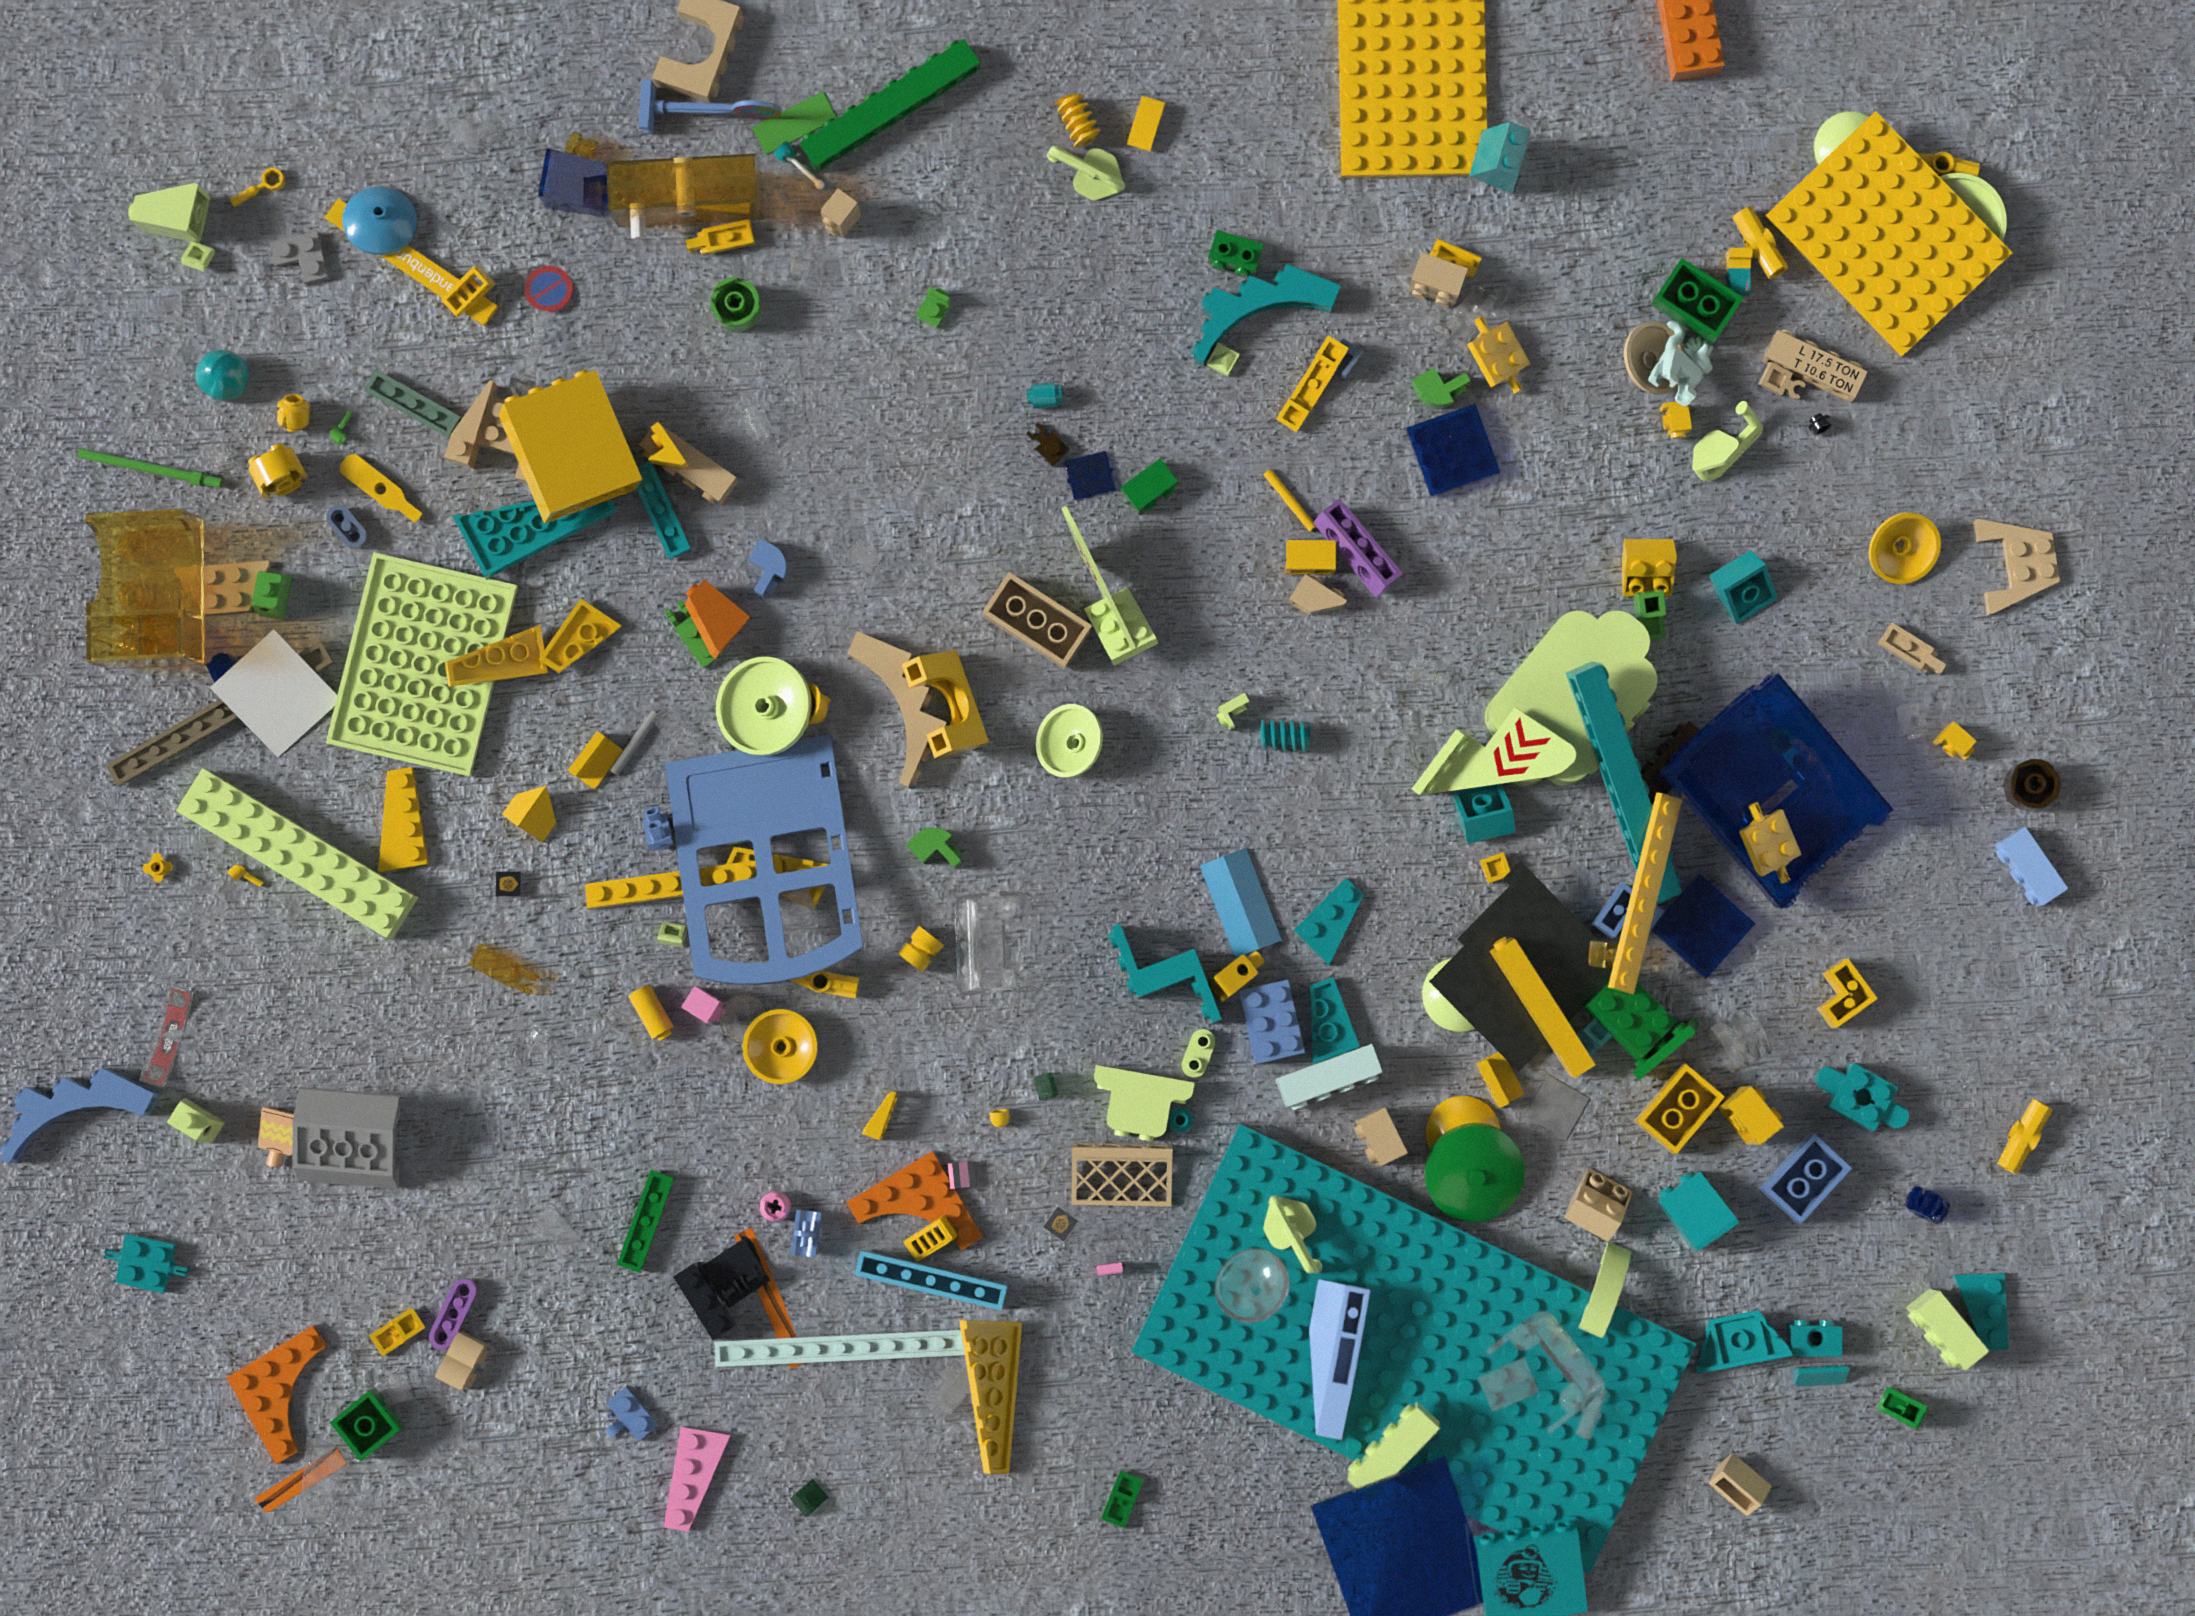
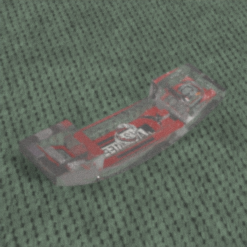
[139,985,193,1088]

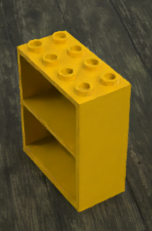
[498,369,642,524]

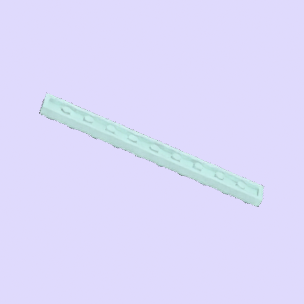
[714,1329,965,1367]

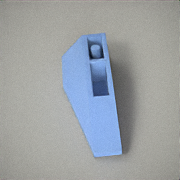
[1309,1279,1370,1440]

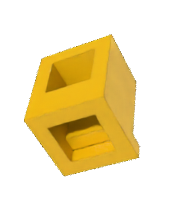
[1660,402,1692,439]
[1932,722,1976,760]

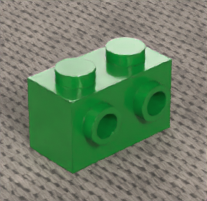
[1208,230,1264,278]

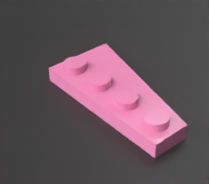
[664,1426,731,1532]

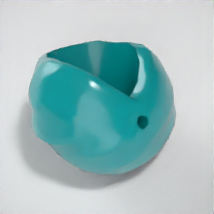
[195,350,249,401]

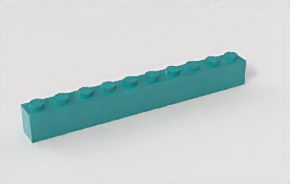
[1566,661,1682,905]

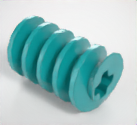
[1260,718,1311,753]

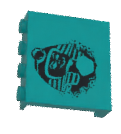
[1473,1520,1588,1616]

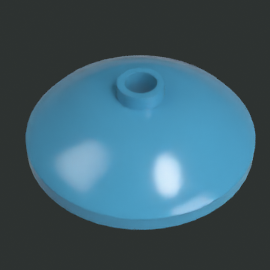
[342,187,417,255]

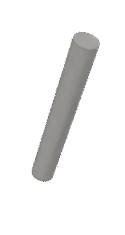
[610,710,660,776]

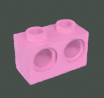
[681,986,726,1024]

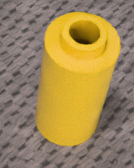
[628,984,674,1042]

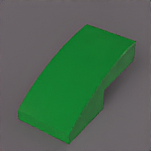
[1100,1470,1143,1529]

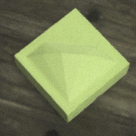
[181,241,215,272]
[1206,343,1240,377]

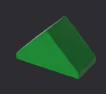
[1876,1387,1929,1430]

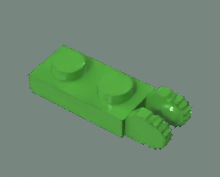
[664,600,723,668]

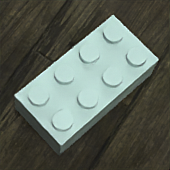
[1276,1044,1382,1110]

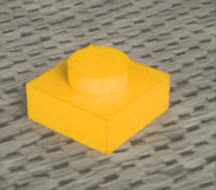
[1480,852,1510,884]

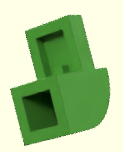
[1411,367,1470,409]
[1634,589,1666,640]
[906,828,962,869]

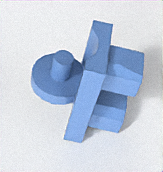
[643,806,673,851]
[790,1209,822,1258]

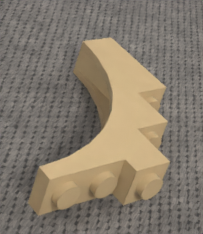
[847,631,948,789]

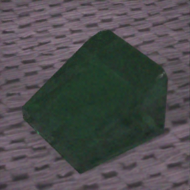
[1034,1072,1058,1100]
[790,1478,829,1517]

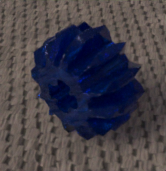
[1904,1186,1951,1224]

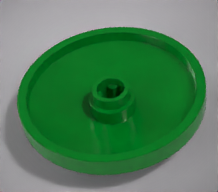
[1424,1123,1525,1222]

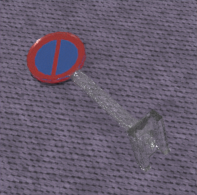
[509,266,573,397]

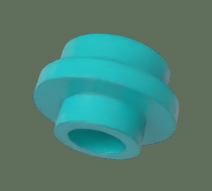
[1168,1108,1193,1133]

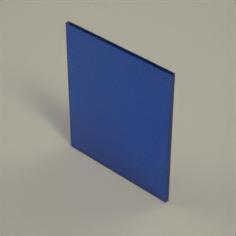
[1310,1456,1483,1616]

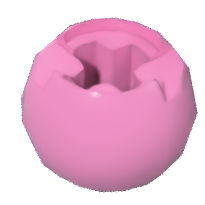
[760,1191,791,1223]

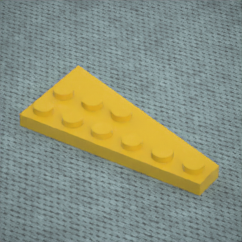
[959,1320,1022,1474]

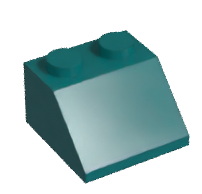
[1709,550,1778,625]
[1452,784,1516,844]

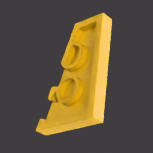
[539,598,622,674]

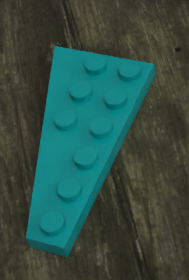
[453,499,617,580]

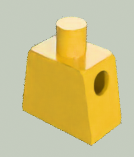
[1208,951,1265,1003]

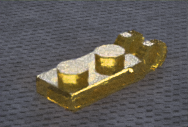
[468,943,540,995]

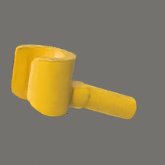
[228,865,264,887]

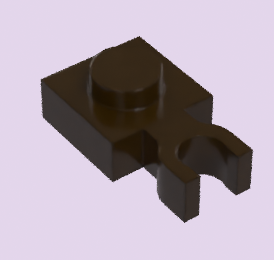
[1026,422,1070,467]

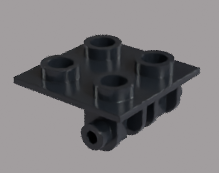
[702,1238,771,1308]

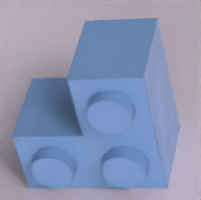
[1591,883,1664,939]

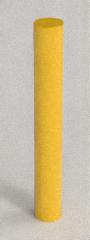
[1264,469,1316,532]

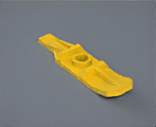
[340,454,423,523]

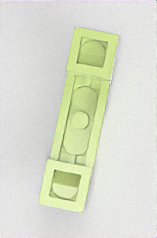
[1579,1242,1631,1338]

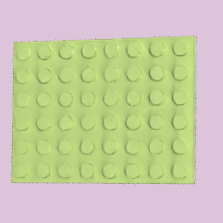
[326,552,518,777]

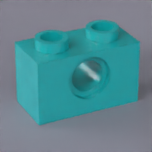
[1787,1319,1842,1357]

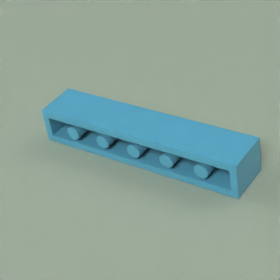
[854,1249,1008,1311]

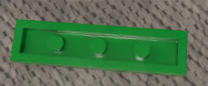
[616,1170,675,1273]

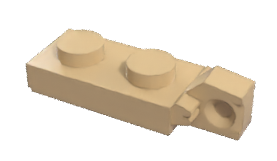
[1877,623,1946,675]

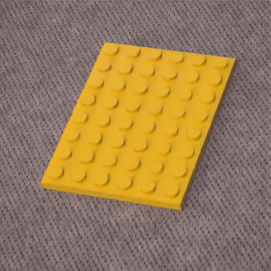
[1338,0,1487,178]
[1765,111,2013,357]

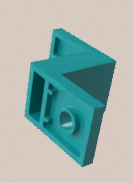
[1108,923,1221,1024]

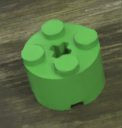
[710,277,762,332]

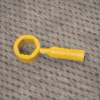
[230,168,285,207]

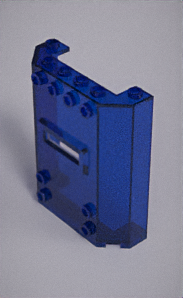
[1660,673,1894,909]

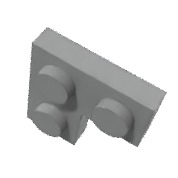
[269,230,329,285]

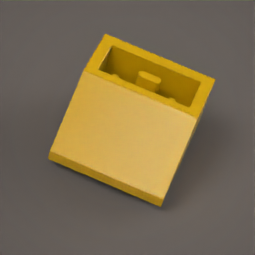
[1622,539,1677,596]

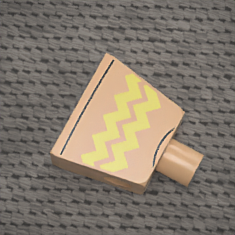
[258,1107,294,1168]

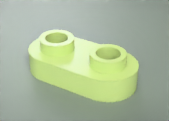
[1182,1029,1215,1078]

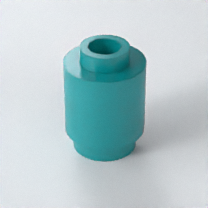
[1027,382,1062,409]

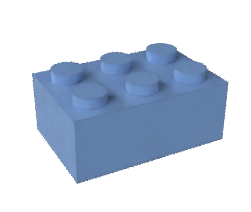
[1238,980,1305,1064]
[1758,1133,1852,1224]

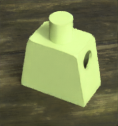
[167,1098,225,1144]

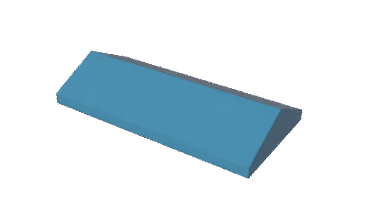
[1200,848,1282,959]

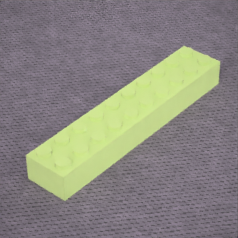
[176,768,419,940]

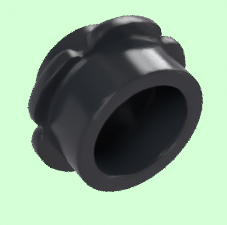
[1808,413,1832,435]

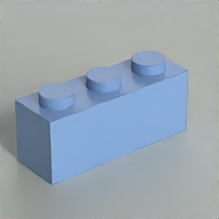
[1995,827,2068,907]

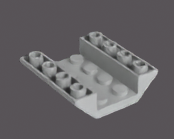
[293,1087,400,1189]

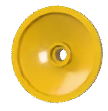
[1869,512,1941,584]
[742,1009,818,1084]
[1425,1096,1500,1150]

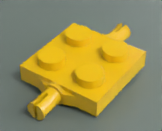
[1467,315,1531,393]
[1739,802,1802,884]

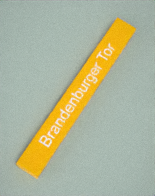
[324,198,499,327]

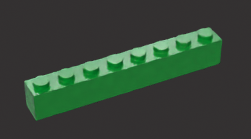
[800,39,981,173]

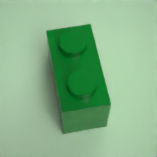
[1121,458,1178,515]

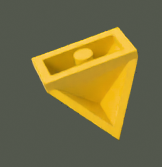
[502,786,557,842]

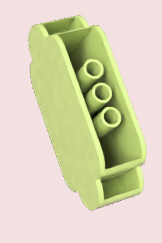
[1485,611,1658,786]

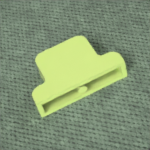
[1094,1065,1194,1142]

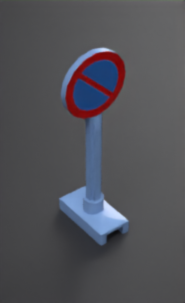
[638,80,782,135]

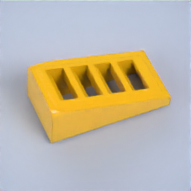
[441,266,496,318]
[862,1091,899,1140]
[903,1214,958,1262]

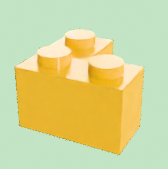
[1817,958,1878,1029]

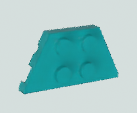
[1696,1310,1793,1374]

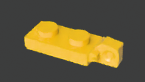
[685,219,756,255]

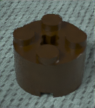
[2004,759,2061,811]

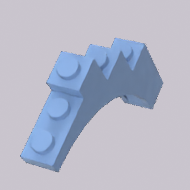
[0,1067,161,1163]

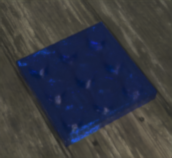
[1405,403,1500,498]
[1651,874,1756,979]

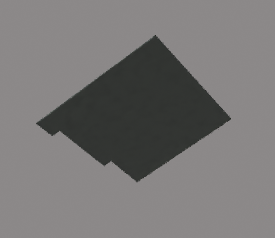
[1429,861,1615,1072]

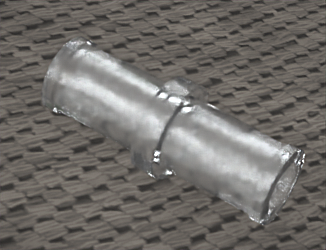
[1575,1386,1608,1440]

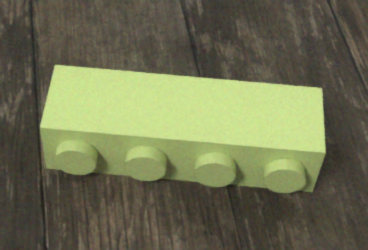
[1347,1402,1440,1501]

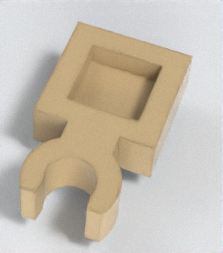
[1758,362,1806,399]

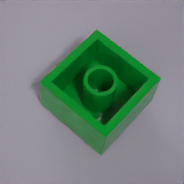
[329,1388,406,1462]

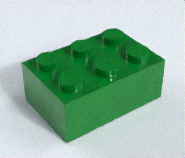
[1651,258,1744,344]
[1583,980,1677,1061]

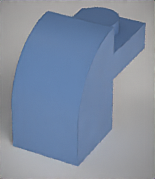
[748,538,788,599]

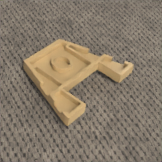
[1973,519,2060,615]

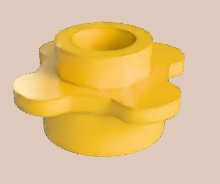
[143,853,173,882]

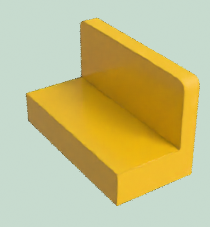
[1285,540,1336,575]
[567,731,624,789]
[1475,1052,1524,1108]

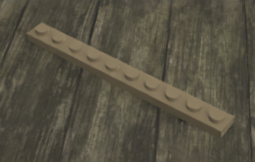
[106,641,335,787]

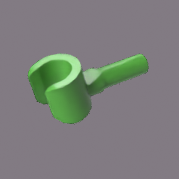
[330,411,353,446]

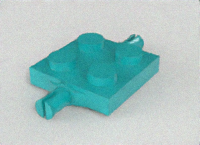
[103,1233,189,1293]

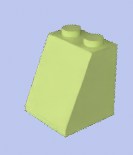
[128,183,211,243]

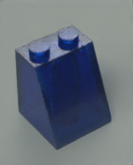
[538,148,614,217]

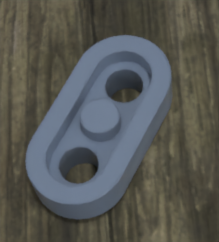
[326,505,368,549]

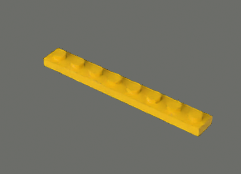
[1608,793,1682,994]
[585,857,783,910]

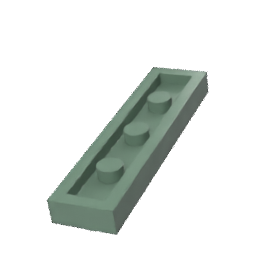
[364,370,462,439]

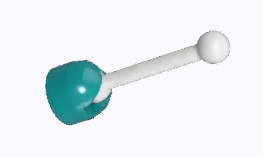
[774,141,825,189]

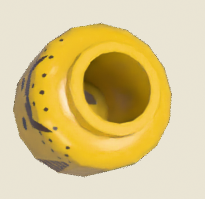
[277,394,310,432]

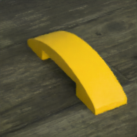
[1276,335,1349,432]

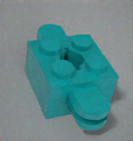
[1815,1063,1909,1132]

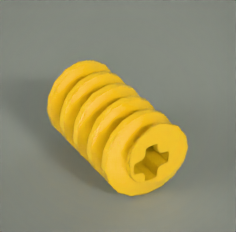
[1054,93,1101,149]

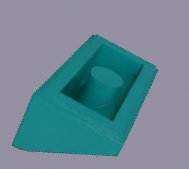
[1794,1364,1849,1387]

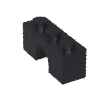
[673,1262,737,1341]

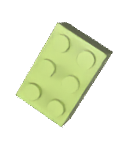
[1906,1289,1989,1371]

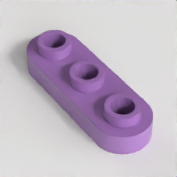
[429,1278,478,1350]

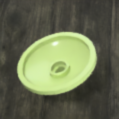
[1814,111,1870,165]
[1036,704,1103,778]
[1422,958,1475,1032]

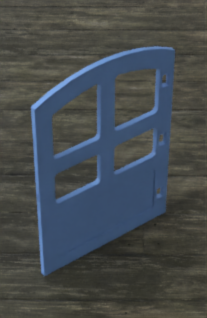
[665,735,863,985]

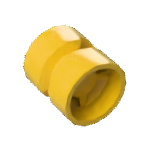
[898,926,944,973]

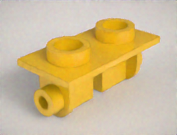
[1430,238,1482,278]

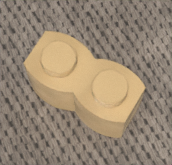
[435,1331,489,1391]

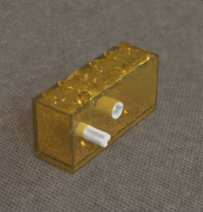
[606,153,764,241]

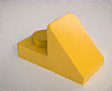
[648,422,689,469]

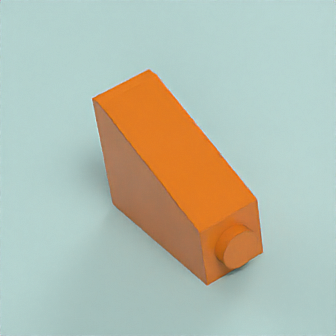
[685,579,750,659]

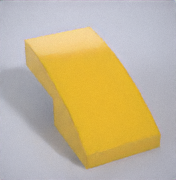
[1127,95,1166,151]
[369,1307,426,1357]

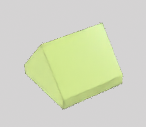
[657,922,687,948]

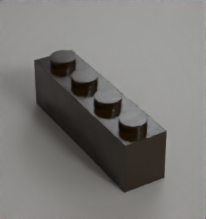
[1640,721,1712,805]

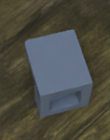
[1335,338,1363,380]

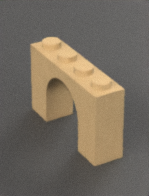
[652,0,744,103]

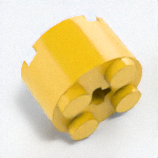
[248,443,307,499]

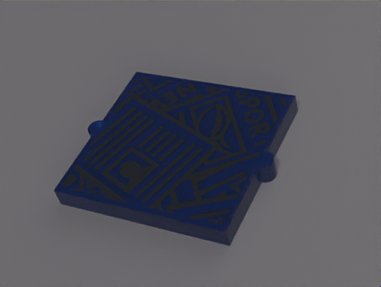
[1064,451,1116,501]

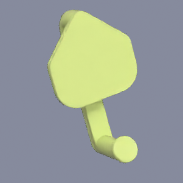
[1047,146,1125,200]
[1692,401,1763,482]
[1263,1195,1322,1274]

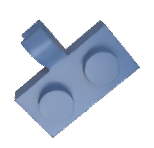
[605,1386,659,1442]

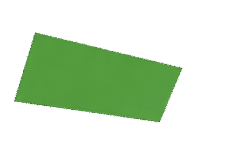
[752,91,837,155]

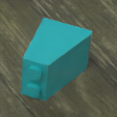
[1469,121,1531,194]
[1656,1170,1740,1251]

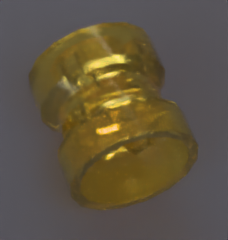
[565,131,598,164]

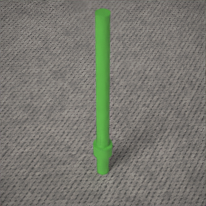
[78,448,223,488]

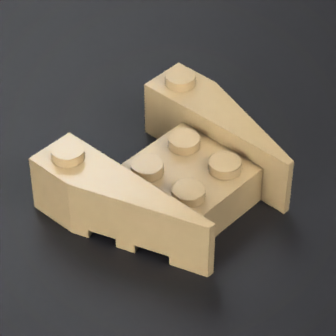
[444,380,528,485]

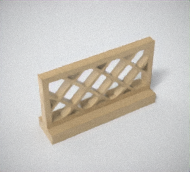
[1071,1143,1172,1207]

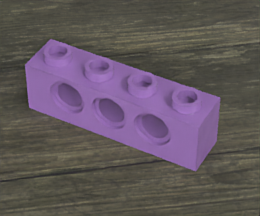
[1313,498,1403,598]

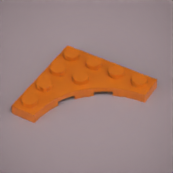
[846,1151,983,1250]
[226,1325,327,1464]

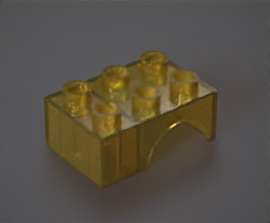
[85,509,205,669]

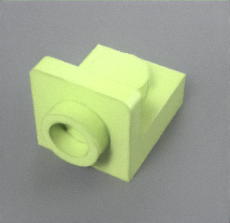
[1216,693,1249,730]

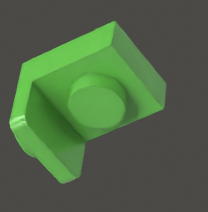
[916,287,952,329]

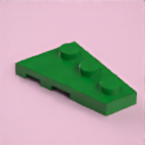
[1633,1016,1700,1080]

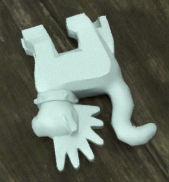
[1648,320,1713,407]

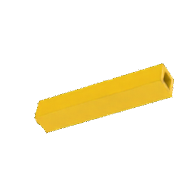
[1490,937,1595,1079]

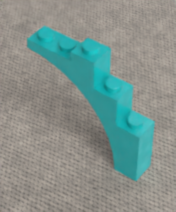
[1192,264,1341,366]

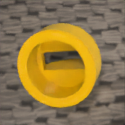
[989,1109,1010,1128]

